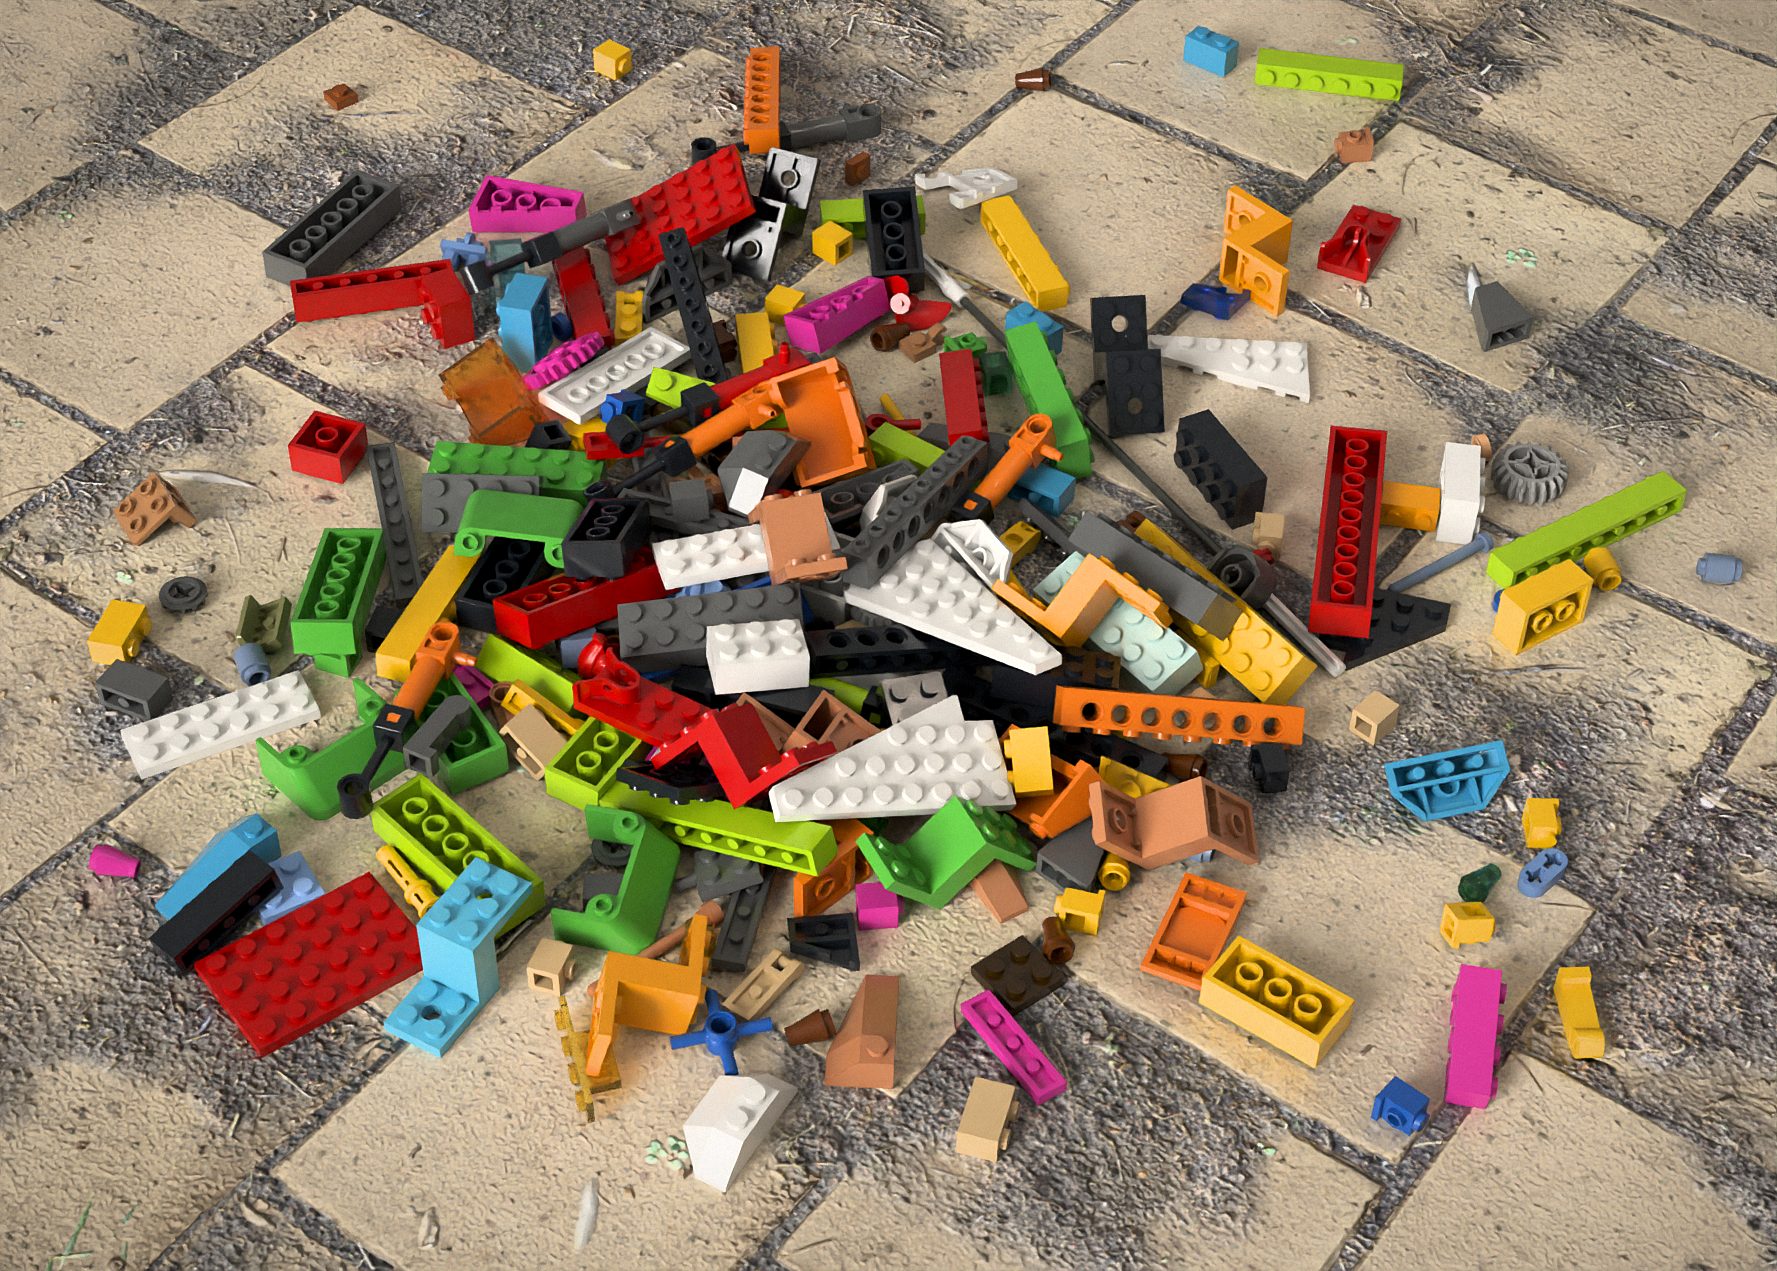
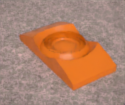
[1140,872,1247,991]

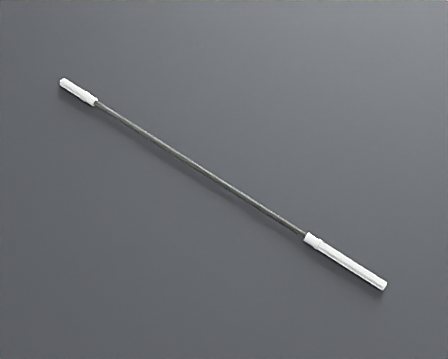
[923,254,1346,677]

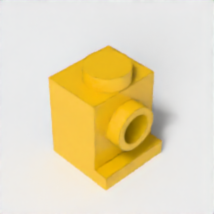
[1521,798,1562,849]
[1054,887,1106,936]
[1440,902,1496,948]

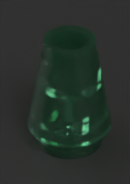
[1458,863,1502,902]

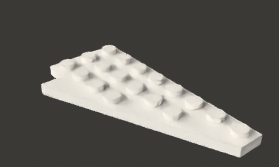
[844,538,1062,675]
[769,695,1016,822]

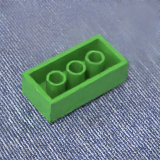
[394,671,509,795]

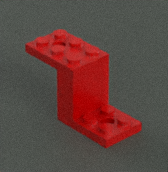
[650,703,838,809]

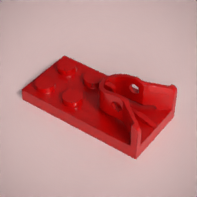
[1317,205,1401,283]
[572,647,713,748]

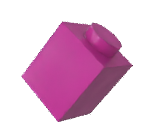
[855,882,904,931]

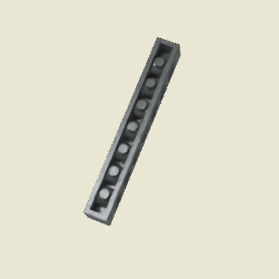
[841,435,988,590]

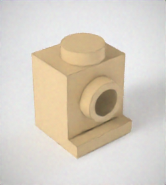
[1252,512,1285,559]

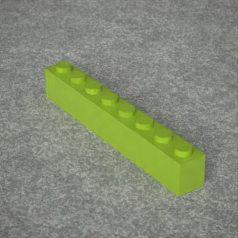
[1486,471,1687,589]
[599,781,839,877]

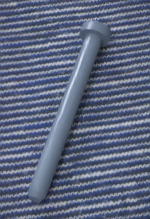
[1387,531,1494,593]

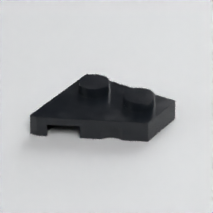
[787,913,860,971]

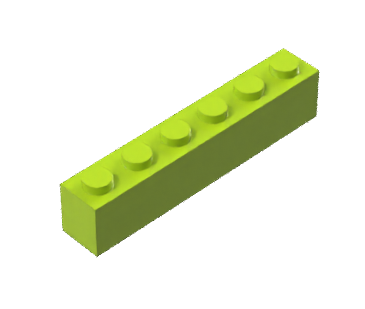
[1254,48,1404,101]

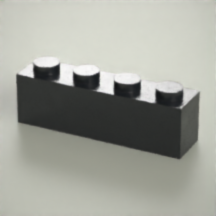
[149,850,284,977]

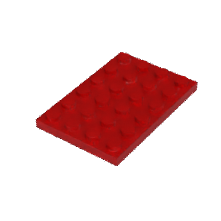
[605,144,756,286]
[194,872,423,1058]

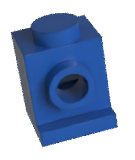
[600,389,645,423]
[1371,1076,1430,1136]

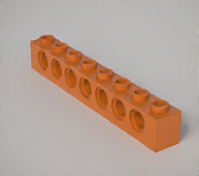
[743,46,781,154]
[1053,685,1305,750]

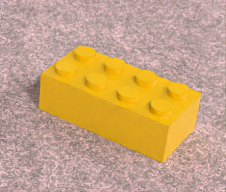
[1199,935,1355,1068]

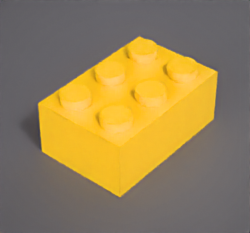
[1492,559,1594,655]

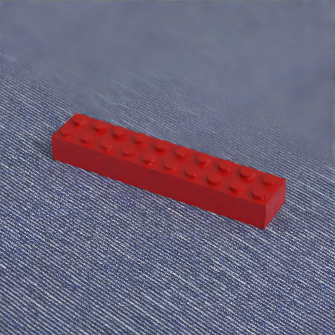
[1308,425,1387,638]

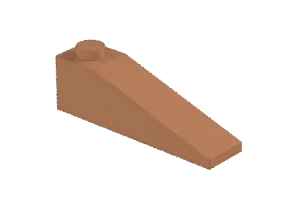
[932,814,1028,924]
[824,975,899,1089]

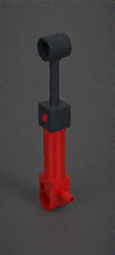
[605,341,812,454]

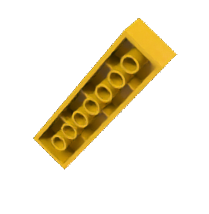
[1134,518,1318,704]

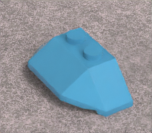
[1384,740,1510,822]

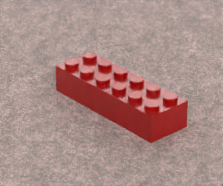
[493,546,678,649]

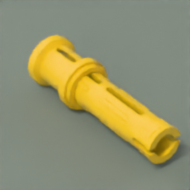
[376,844,440,919]

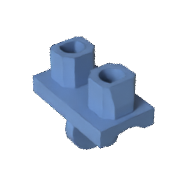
[440,232,492,271]

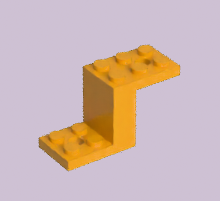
[1219,185,1293,317]
[991,553,1173,648]
[584,914,711,1077]

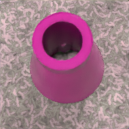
[89,844,141,878]

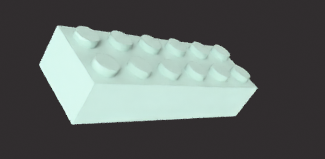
[1033,551,1203,695]

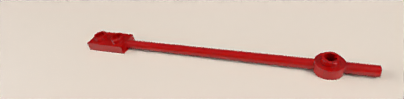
[583,413,921,460]

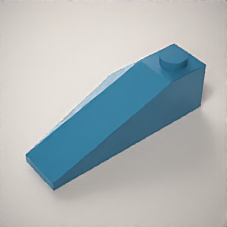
[155,813,282,920]

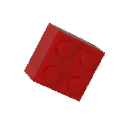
[418,267,475,349]
[288,410,368,484]

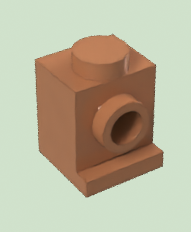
[1334,126,1374,163]

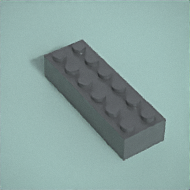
[262,170,402,286]
[1067,511,1243,642]
[617,583,806,674]

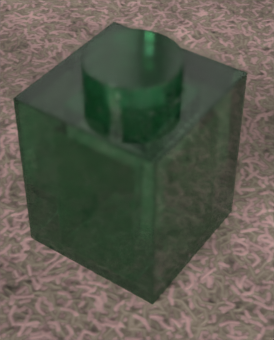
[978,351,1013,396]

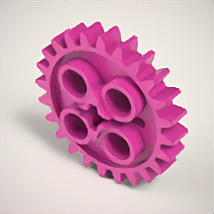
[522,331,605,391]

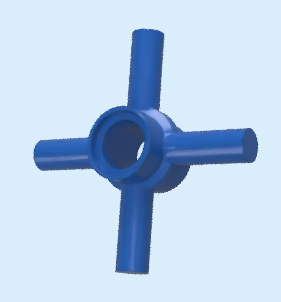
[669,989,773,1075]

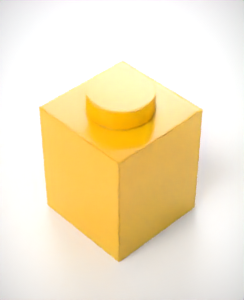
[593,39,632,80]
[812,221,853,266]
[765,284,805,326]

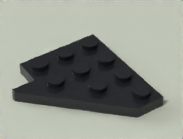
[1319,588,1451,671]
[616,759,729,805]

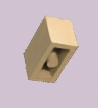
[498,703,568,781]
[956,1076,1020,1162]

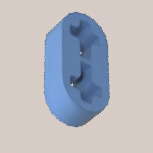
[1517,848,1568,898]

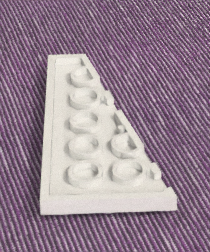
[1148,335,1310,404]

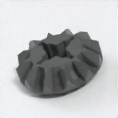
[159,576,208,615]
[591,839,633,871]

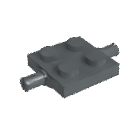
[675,849,765,903]

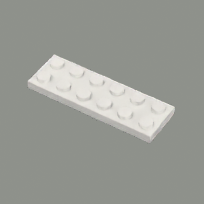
[539,327,691,425]
[652,512,841,590]
[120,670,321,780]

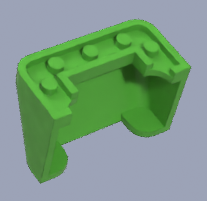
[453,489,584,568]

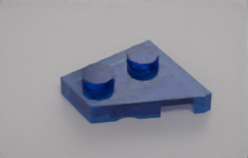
[1180,283,1251,321]

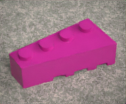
[468,175,587,232]
[783,276,891,354]
[1444,964,1507,1109]

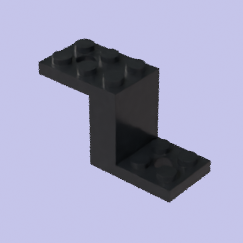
[722,147,821,281]
[1090,295,1165,436]

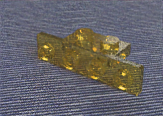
[554,996,622,1123]

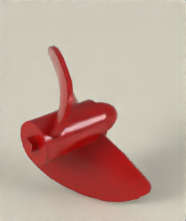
[884,276,952,331]

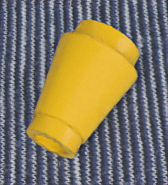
[1098,851,1130,891]

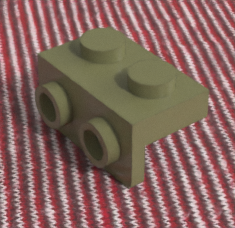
[236,595,292,653]

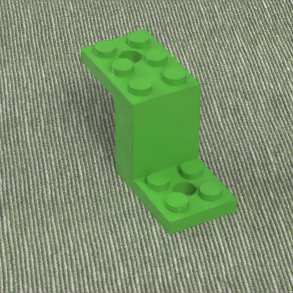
[855,795,1037,909]

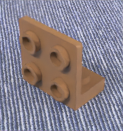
[113,472,197,546]

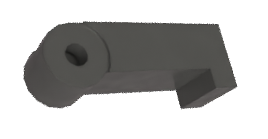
[403,695,472,778]

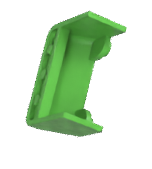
[255,677,408,820]
[550,804,681,955]

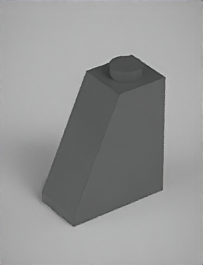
[1471,281,1534,352]
[1036,816,1108,893]

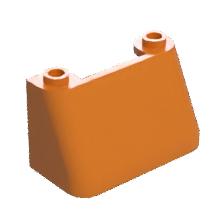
[769,357,877,490]
[998,724,1108,839]

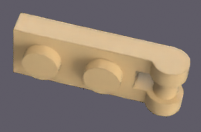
[722,948,805,1023]

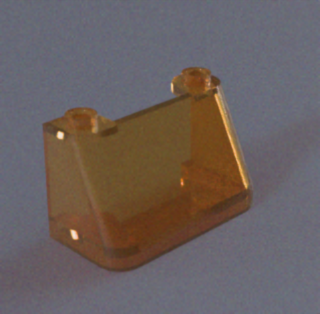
[439,337,549,446]

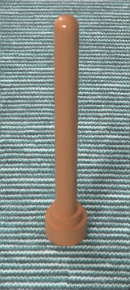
[587,899,725,997]

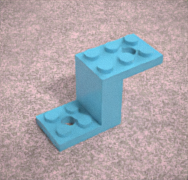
[384,857,533,1058]

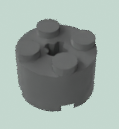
[1207,547,1277,611]

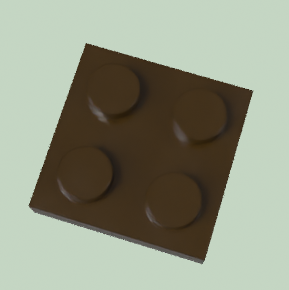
[971,935,1065,1017]

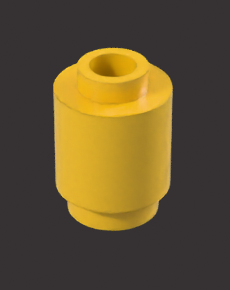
[1583,547,1622,591]

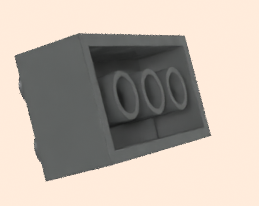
[421,473,543,533]

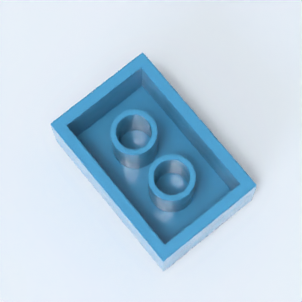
[496,273,553,374]

